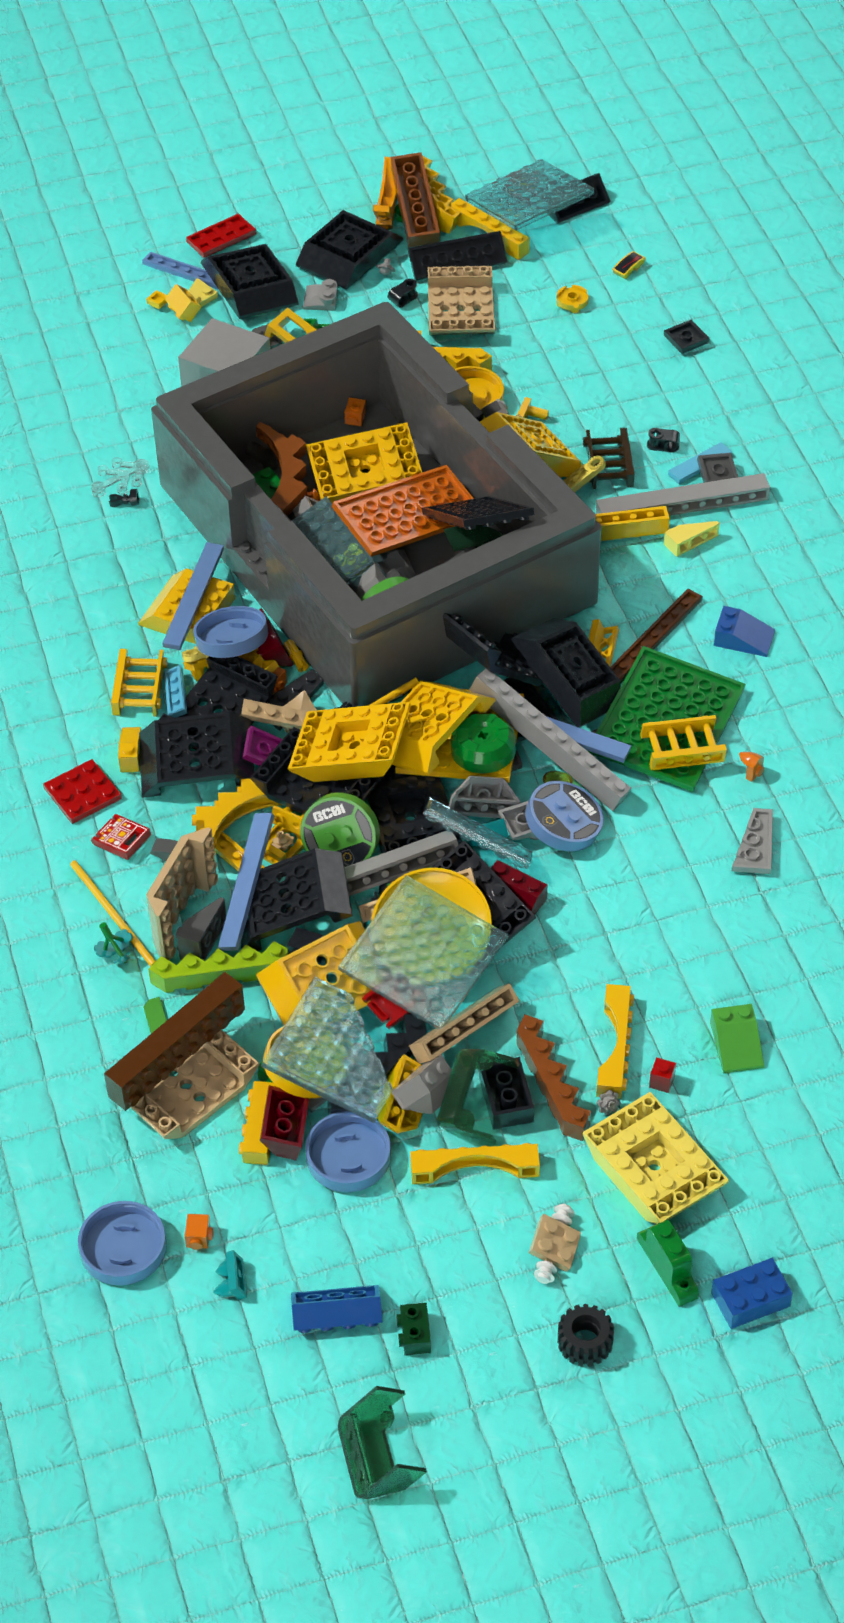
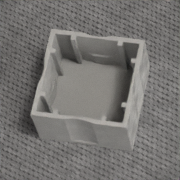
[178,318,270,387]

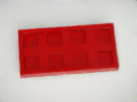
[186,213,256,258]

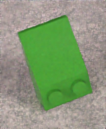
[710,1004,764,1073]

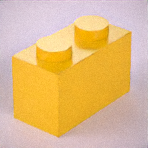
[165,284,202,322]

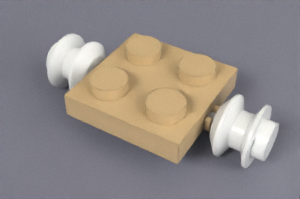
[529,1204,581,1284]

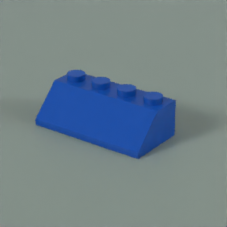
[291,1285,382,1333]

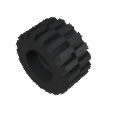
[557,1304,614,1367]

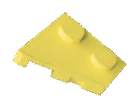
[188,278,218,306]

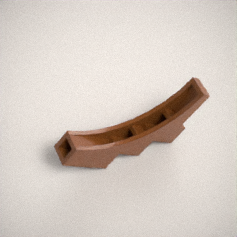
[256,421,307,517]

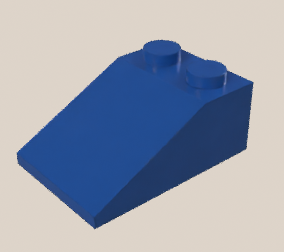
[714,606,775,657]

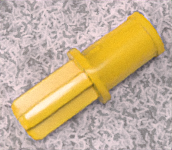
[284,639,309,672]

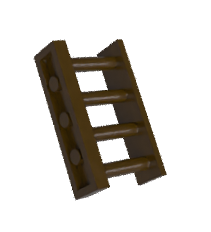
[583,428,635,489]

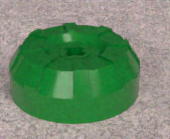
[451,713,516,774]

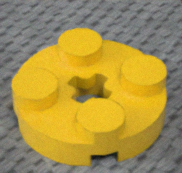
[557,285,589,313]

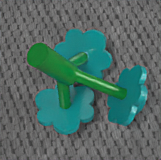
[94,922,133,965]

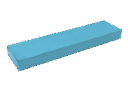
[668,442,732,484]
[164,665,187,718]

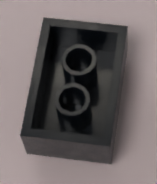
[479,1057,534,1130]

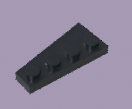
[268,669,324,731]

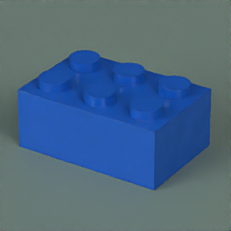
[711,1258,793,1329]

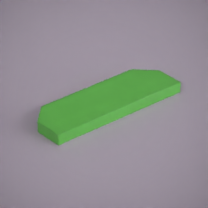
[143,997,166,1033]

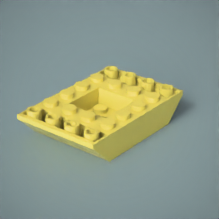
[583,1092,729,1224]

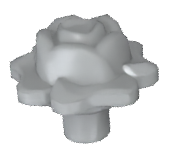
[376,258,395,275]
[597,1090,621,1115]

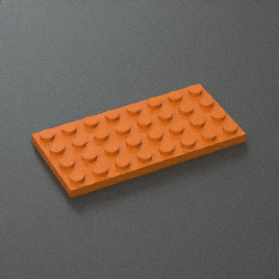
[331,465,474,557]

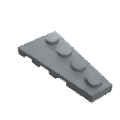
[731,808,773,874]

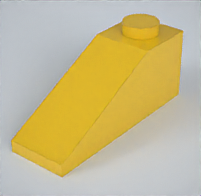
[118,727,141,772]

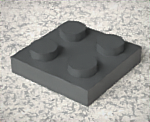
[697,453,738,483]

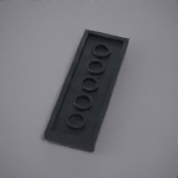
[408,231,507,280]

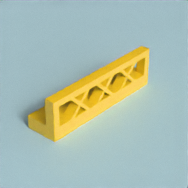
[589,619,619,667]

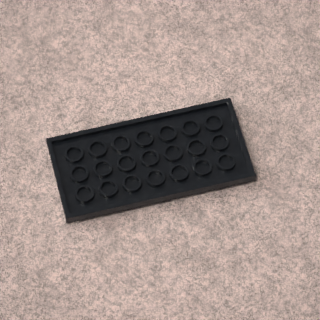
[422,496,535,530]

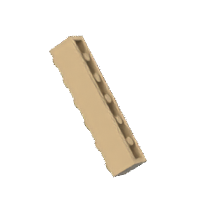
[409,983,519,1063]

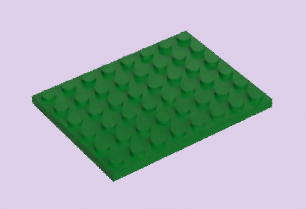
[588,646,746,792]

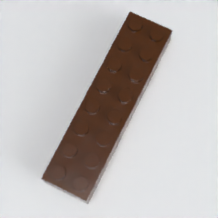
[104,972,245,1111]

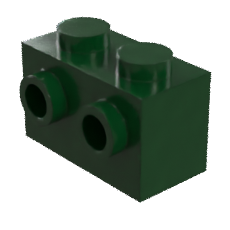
[396,1303,431,1355]

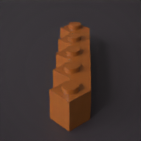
[517,1014,591,1141]

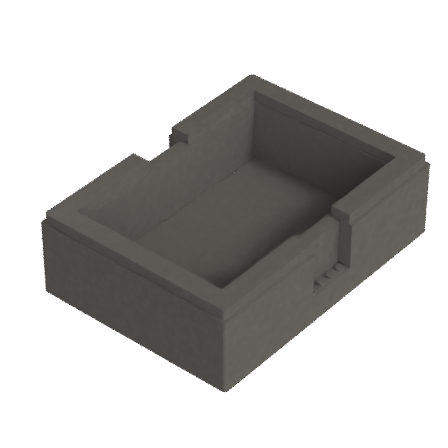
[151,302,601,707]

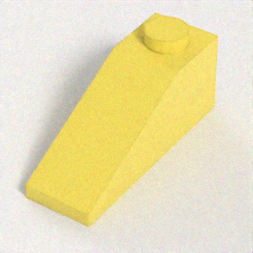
[664,521,720,557]

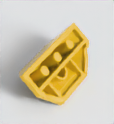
[375,1054,422,1134]

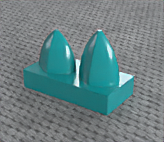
[213,1250,247,1300]

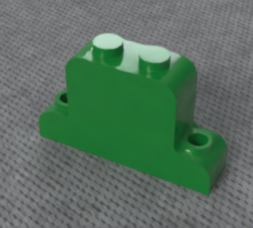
[637,1219,699,1307]

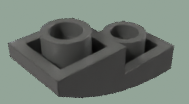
[150,838,178,861]

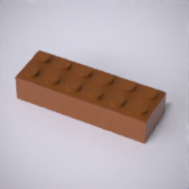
[391,152,440,247]

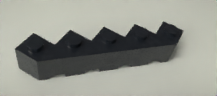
[327,1014,427,1115]

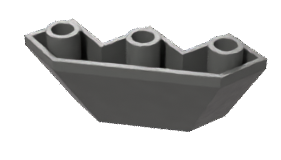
[347,549,416,593]

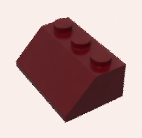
[256,608,294,667]
[491,860,548,915]
[260,1085,309,1160]

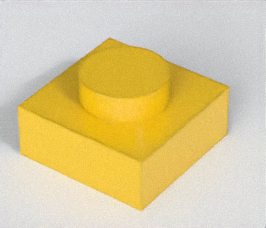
[146,290,168,309]

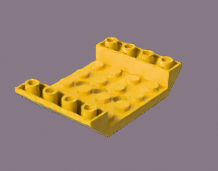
[392,681,495,776]
[256,921,399,1029]

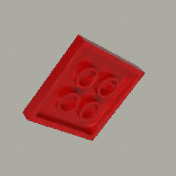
[43,759,122,824]

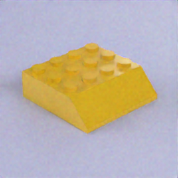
[138,568,235,644]

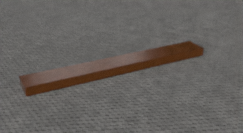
[610,589,703,684]

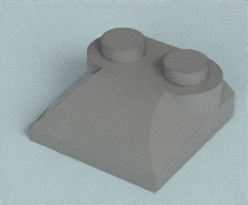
[303,279,338,311]
[498,801,539,841]

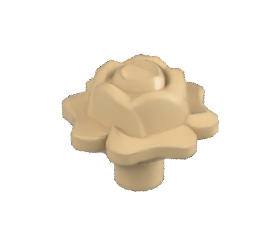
[271,831,294,851]

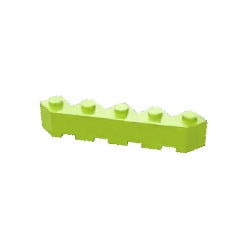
[148,941,288,993]

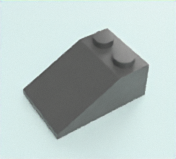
[175,897,226,961]

